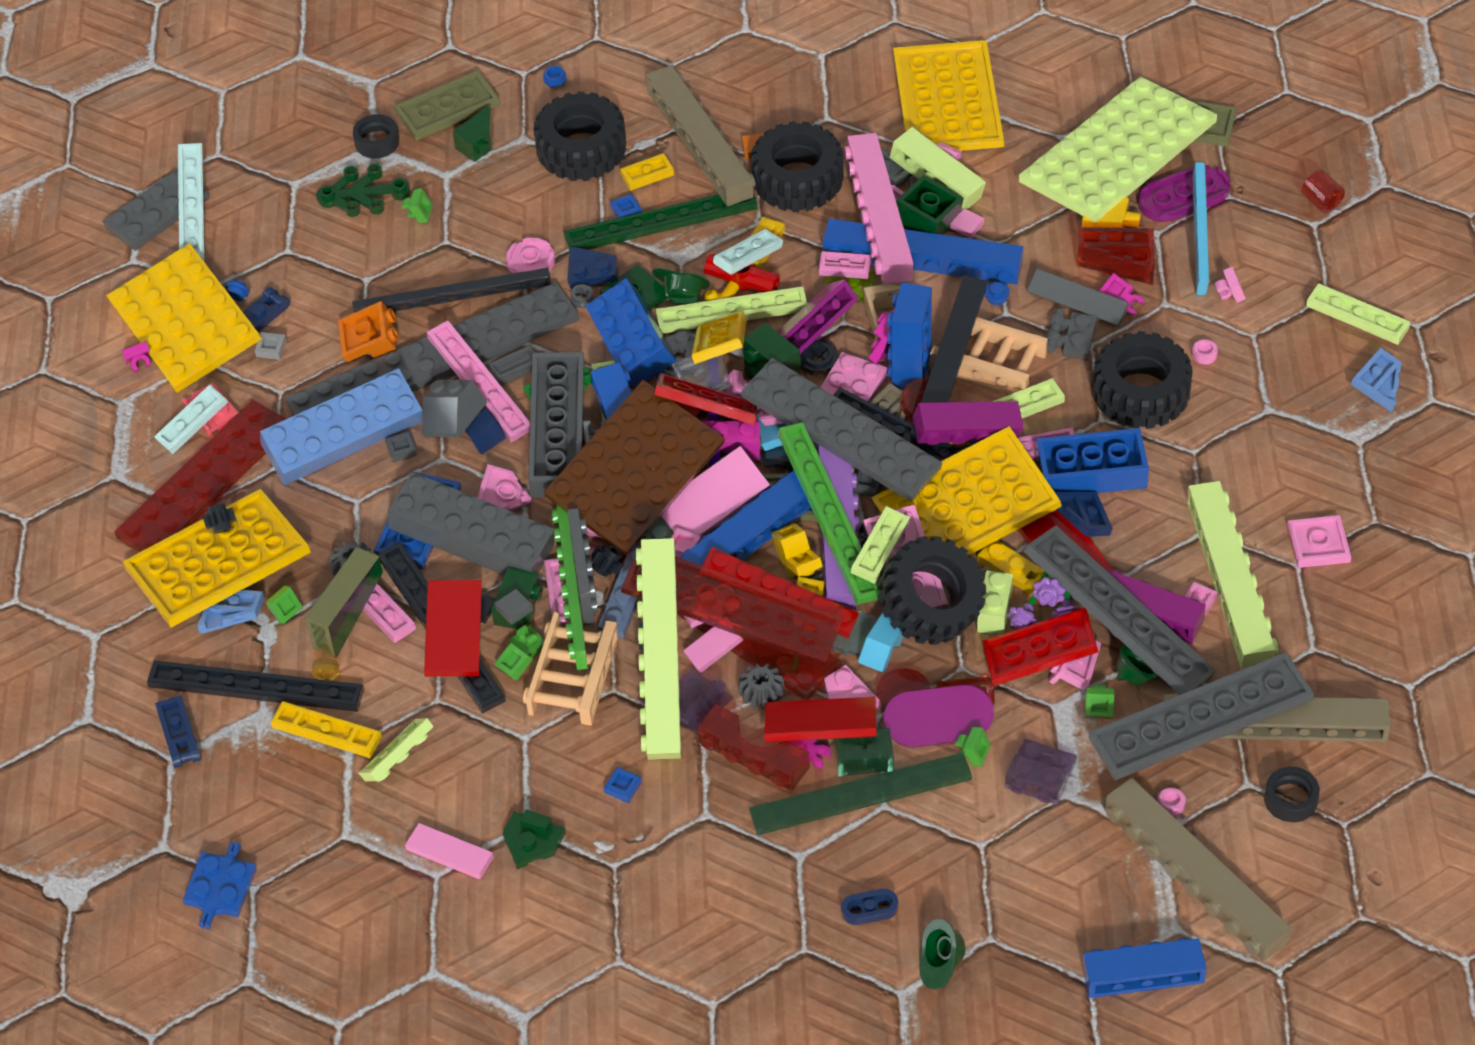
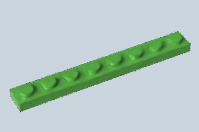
[778,422,882,605]
[552,506,588,670]

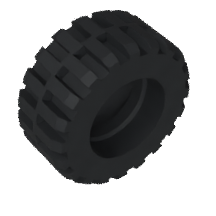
[533,92,627,181]
[751,121,844,212]
[1092,331,1193,429]
[877,536,986,645]

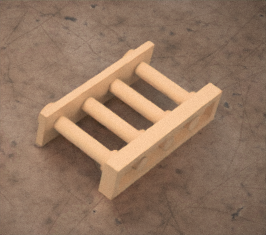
[930,317,1048,394]
[523,612,618,725]

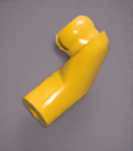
[705,281,739,301]

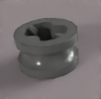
[571,284,593,308]

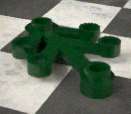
[316,164,411,217]

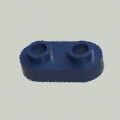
[841,889,898,925]

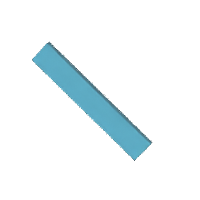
[1192,162,1209,295]

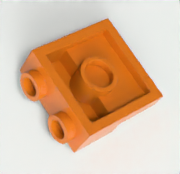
[338,301,399,362]

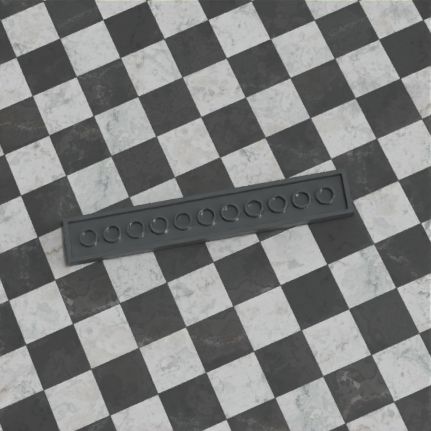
[285,282,579,416]

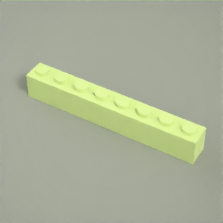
[1187,481,1278,670]
[636,538,681,760]

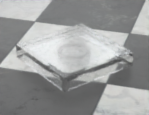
[672,354,732,405]

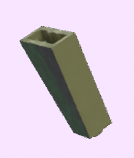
[305,547,383,658]

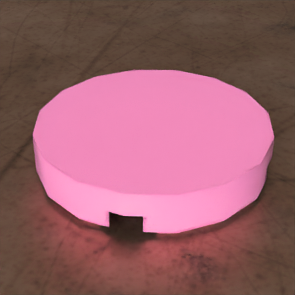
[506,238,555,274]

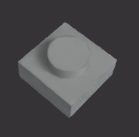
[255,332,287,360]

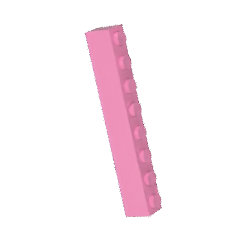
[844,133,913,284]

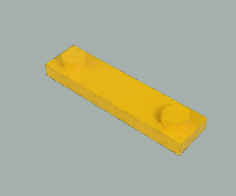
[270,701,382,758]

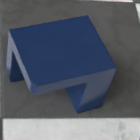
[465,408,506,454]

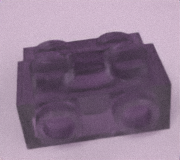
[1005,738,1077,805]

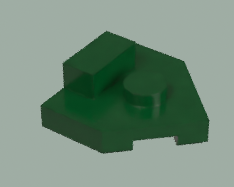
[502,809,566,869]

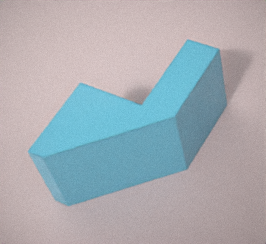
[858,613,904,672]

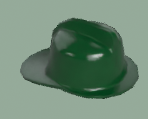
[652,268,710,305]
[1116,645,1159,686]
[920,919,966,990]

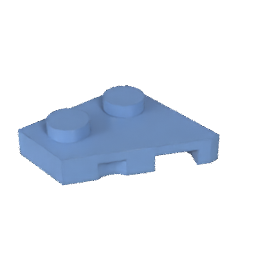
[1350,348,1402,412]
[197,590,265,633]

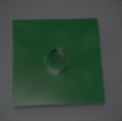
[599,265,668,311]

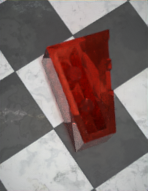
[1077,227,1155,285]

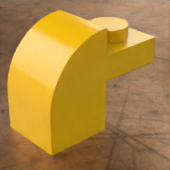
[771,523,823,578]

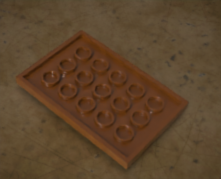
[544,380,725,556]

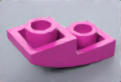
[869,309,894,364]

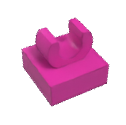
[122,341,150,373]

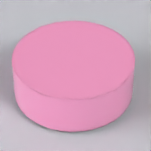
[1192,339,1218,364]
[1157,787,1186,816]

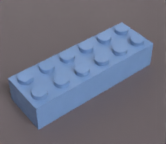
[260,368,423,486]

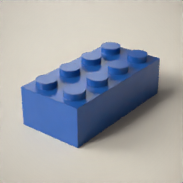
[586,278,677,388]
[887,283,932,392]
[1035,428,1149,493]

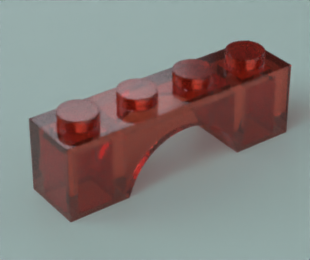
[698,704,810,791]

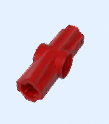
[704,254,780,292]

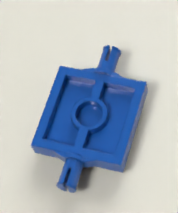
[183,842,256,929]

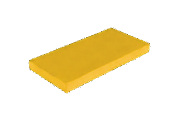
[692,310,747,364]

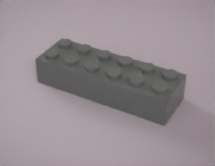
[528,352,585,498]
[388,472,554,575]

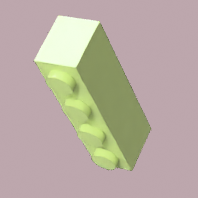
[889,127,986,211]

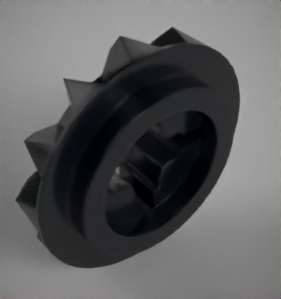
[800,340,838,374]

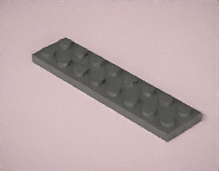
[741,358,942,503]
[1023,526,1216,695]
[1088,652,1314,781]

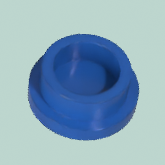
[543,66,567,87]
[225,280,250,301]
[985,282,1010,305]

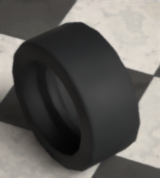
[353,114,399,159]
[1264,766,1320,823]

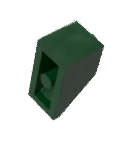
[453,107,493,162]

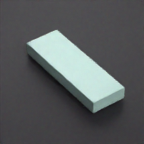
[713,229,783,275]
[154,385,228,455]

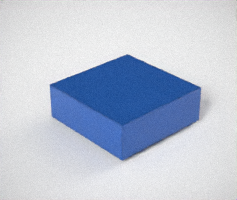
[610,194,642,218]
[604,767,642,803]

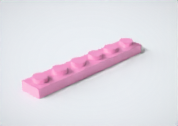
[427,320,530,443]

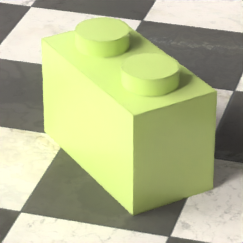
[977,570,1013,635]

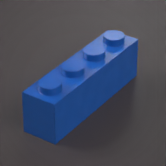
[591,362,631,422]
[1082,938,1207,998]

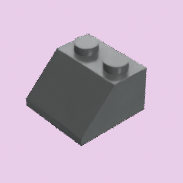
[422,380,487,438]

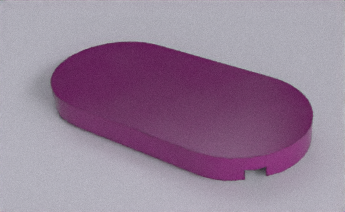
[1138,165,1230,222]
[883,685,994,748]

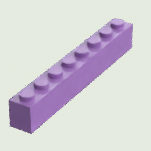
[816,443,861,610]

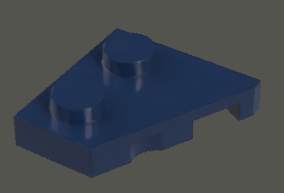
[568,247,619,289]
[1055,492,1113,536]

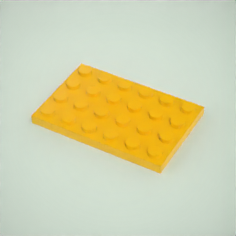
[893,40,1004,151]
[106,243,262,393]
[872,426,1062,555]
[122,489,311,628]

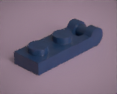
[243,287,291,332]
[155,695,201,769]

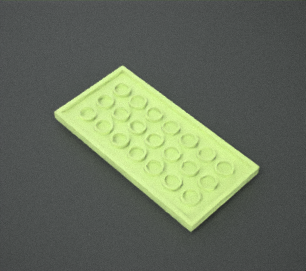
[1019,76,1217,223]

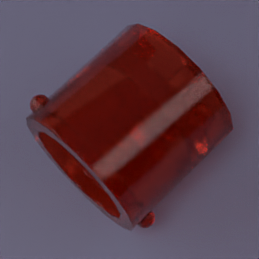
[1301,170,1345,213]

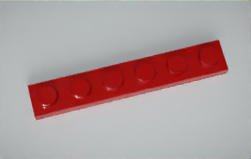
[700,547,859,639]

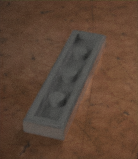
[1027,269,1129,327]

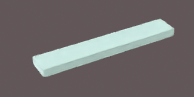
[178,143,205,262]

